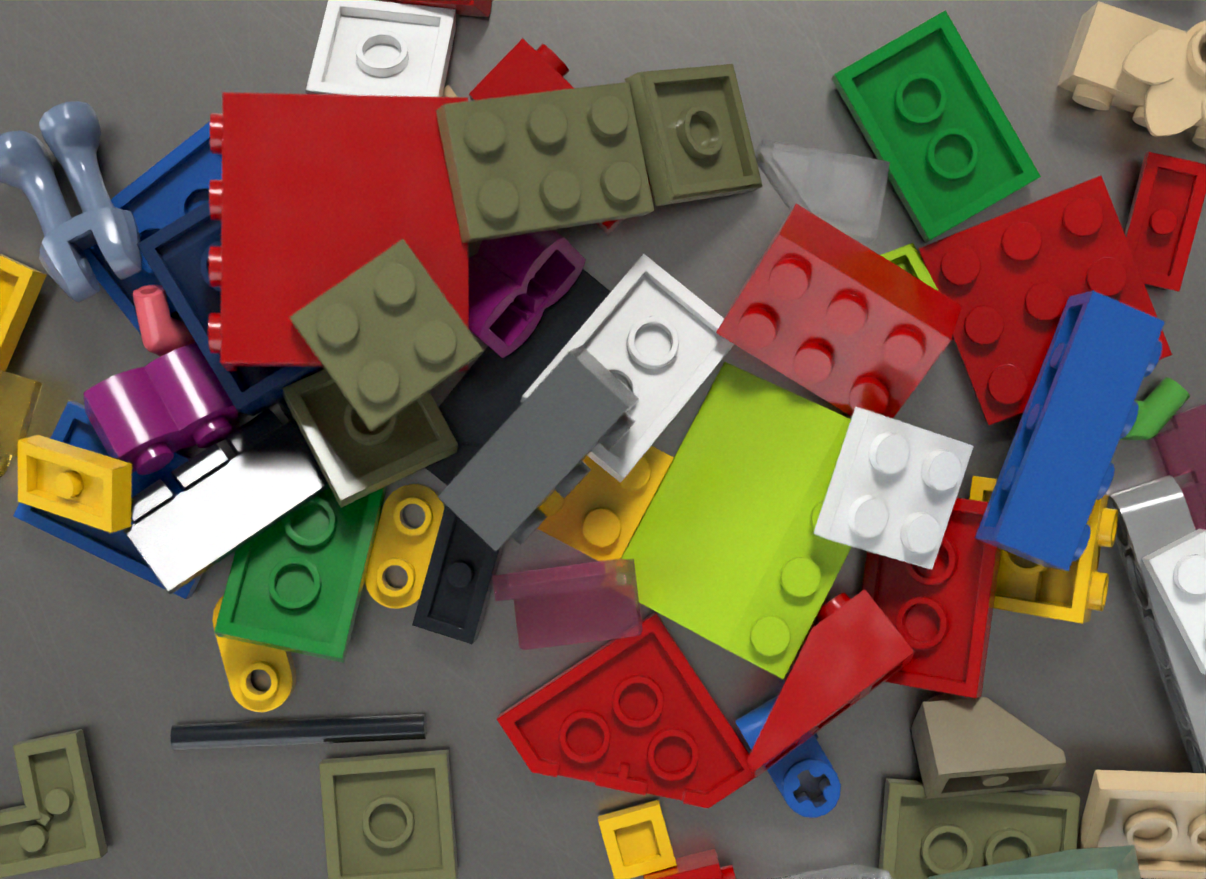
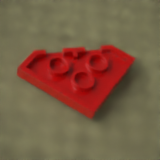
[497,611,755,809]

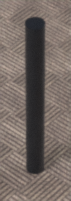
[170,714,427,750]

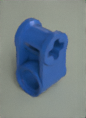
[735,695,841,818]

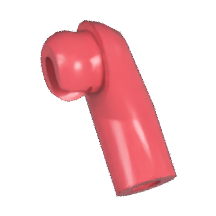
[132,285,196,356]

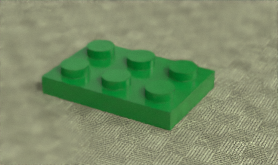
[831,10,1041,243]
[214,485,388,663]

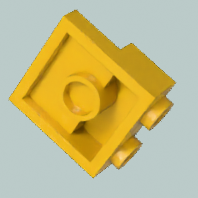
[969,476,1118,624]

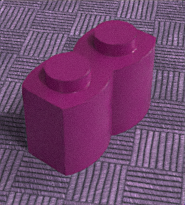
[468,230,586,358]
[83,343,238,475]

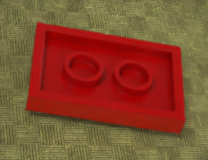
[862,497,1001,698]

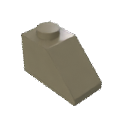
[911,693,1067,799]

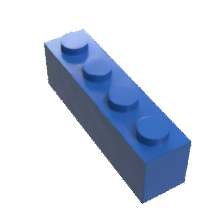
[975,291,1165,571]

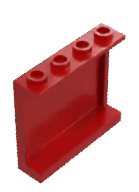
[208,92,469,372]

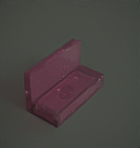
[492,559,643,650]

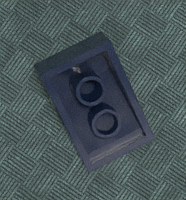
[137,200,325,417]

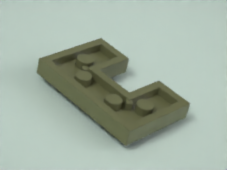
[0,729,108,878]

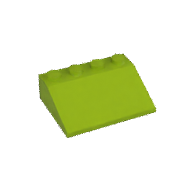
[607,361,852,680]

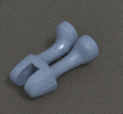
[0,101,143,302]

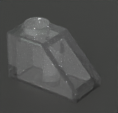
[756,139,890,245]

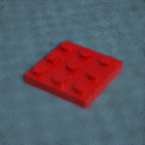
[918,175,1172,425]

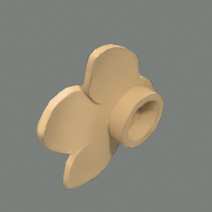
[1122,20,1206,137]

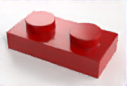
[1124,151,1206,292]

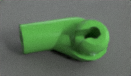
[1119,377,1190,440]

